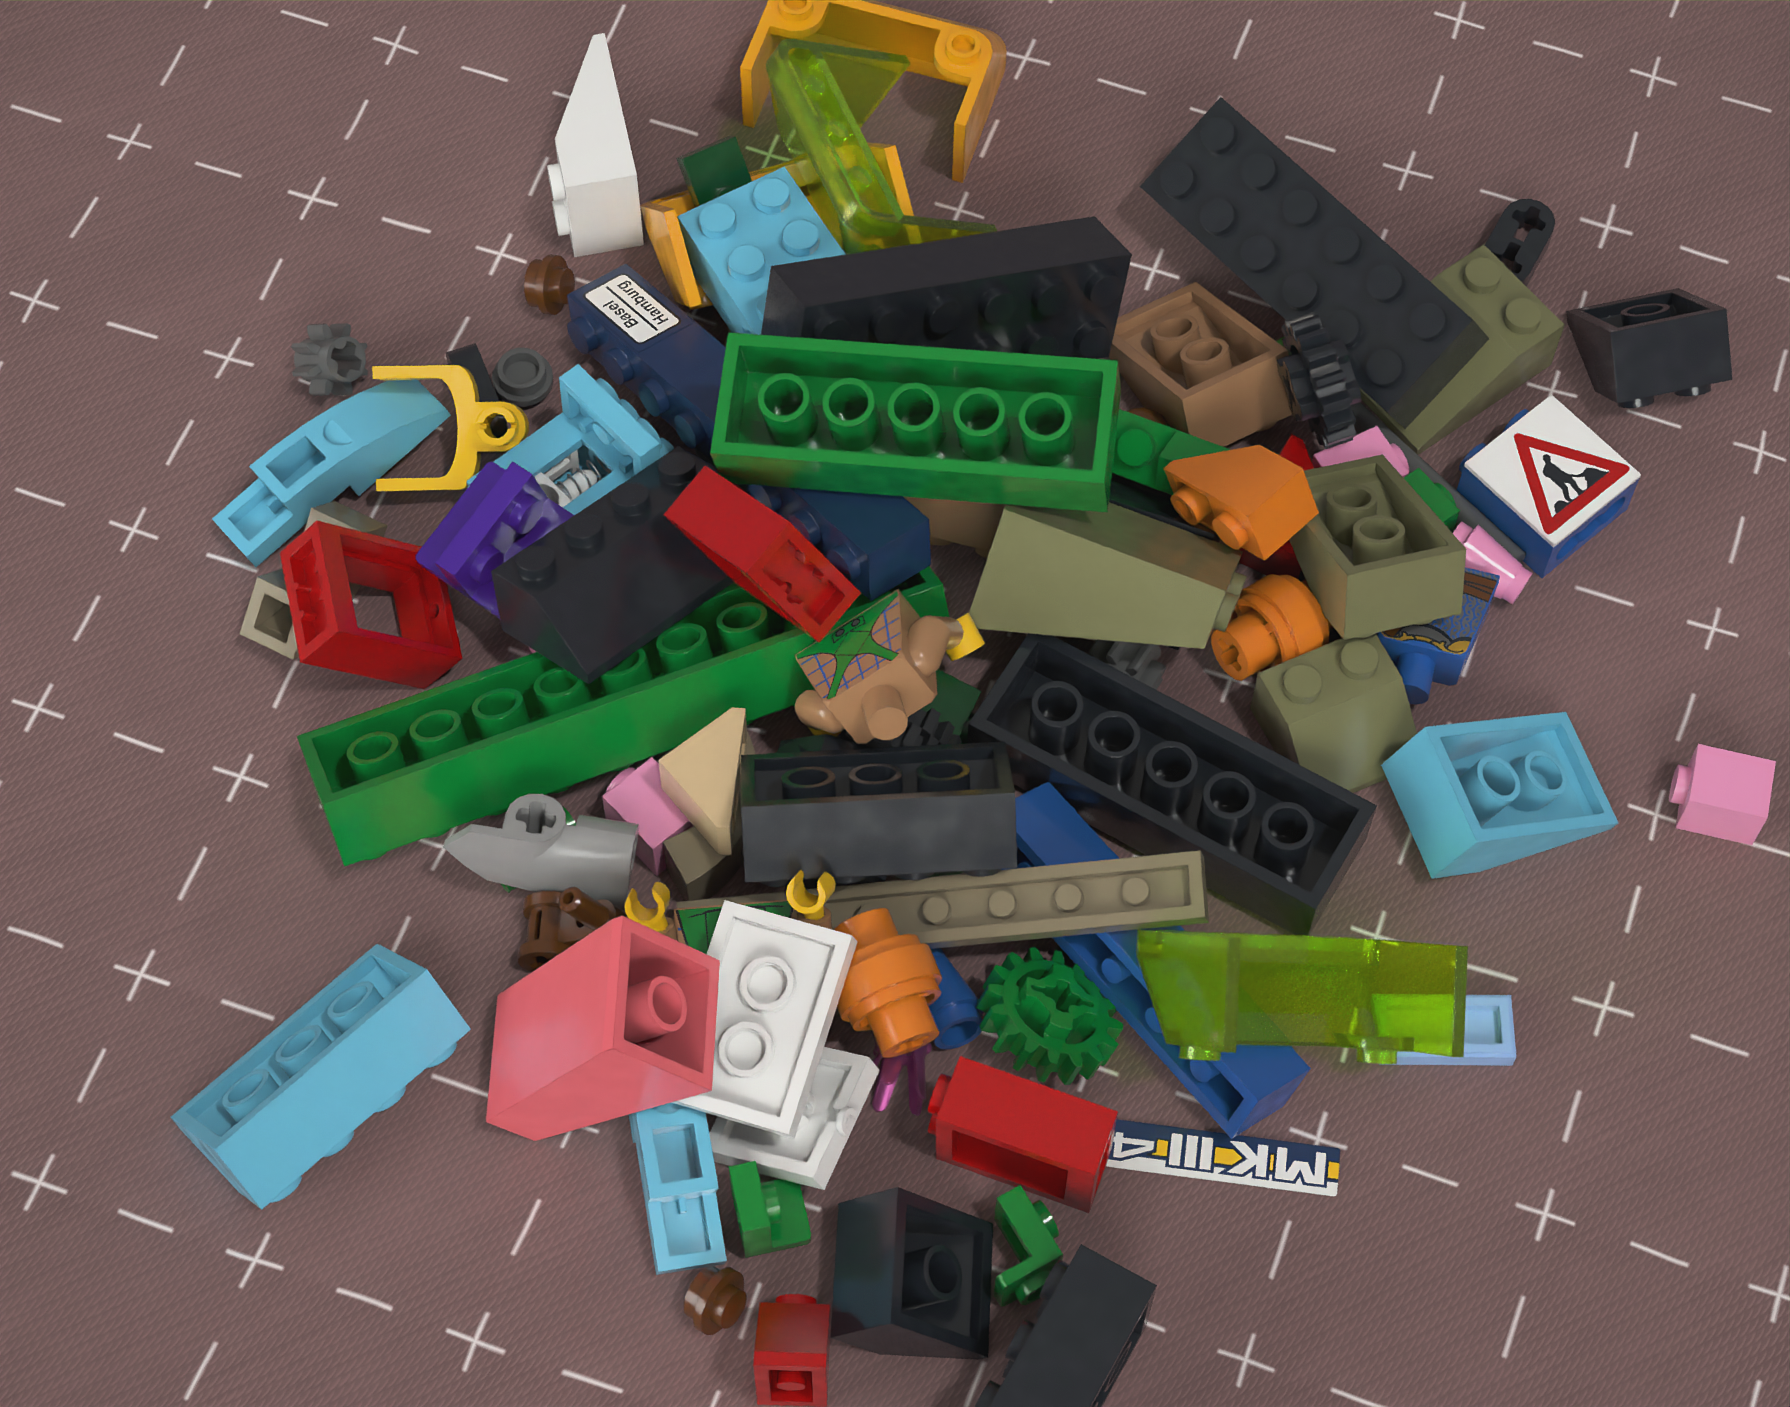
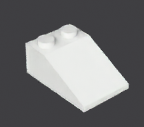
[547,33,644,257]

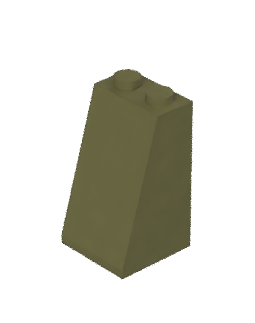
[969,502,1247,649]

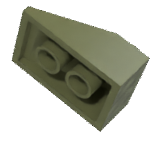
[1360,244,1565,455]
[1289,454,1466,640]

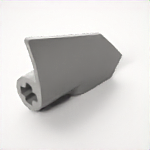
[443,794,639,911]

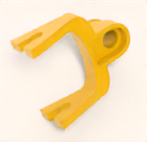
[372,365,529,491]

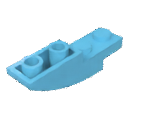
[212,380,451,567]
[629,1102,727,1275]

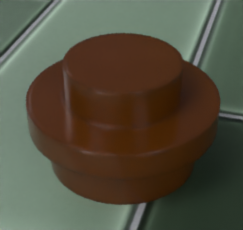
[524,254,575,315]
[684,1266,747,1335]

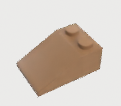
[1109,282,1292,447]

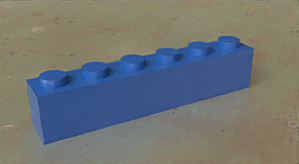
[1001,782,1311,1139]

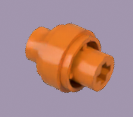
[1211,574,1334,681]
[834,908,942,1058]

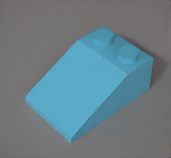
[1381,712,1619,879]

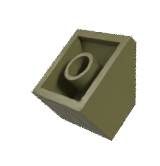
[1250,633,1417,793]

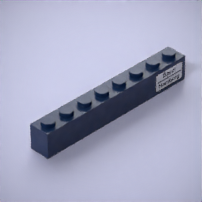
[567,264,931,601]

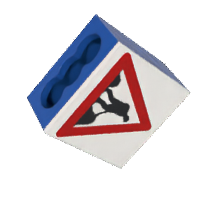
[1457,394,1641,578]

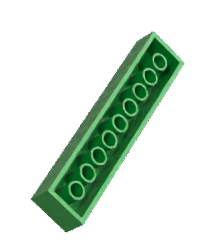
[297,566,949,867]

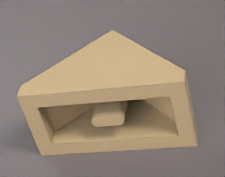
[658,707,747,856]

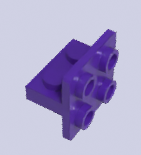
[416,461,574,619]

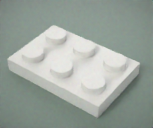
[672,900,858,1139]

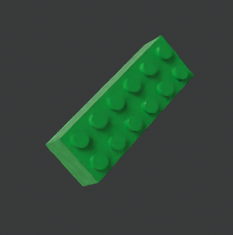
[710,332,1121,512]

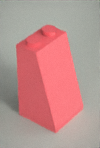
[486,916,720,1141]

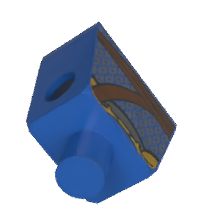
[1376,567,1500,704]

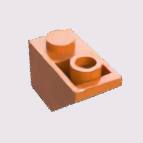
[1163,445,1319,561]

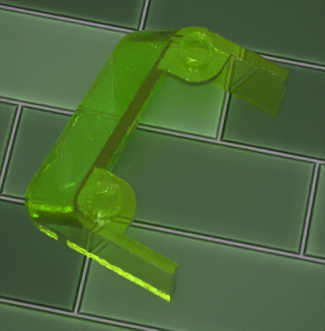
[766,39,997,254]
[1136,929,1468,1064]

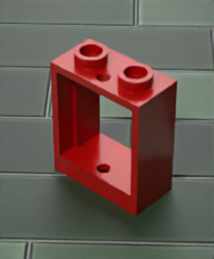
[663,465,861,643]
[280,520,463,689]
[928,1056,1118,1213]

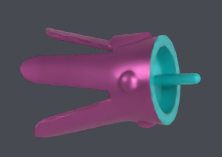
[872,1039,932,1116]

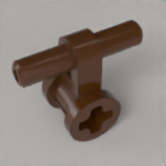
[518,887,628,972]

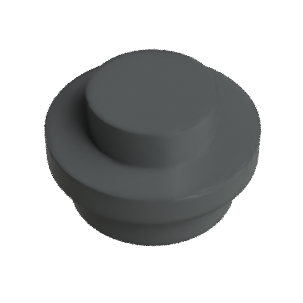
[492,347,553,407]

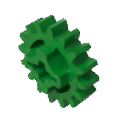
[976,947,1123,1085]

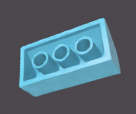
[171,944,471,1210]

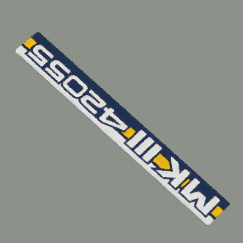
[1106,1119,1340,1196]

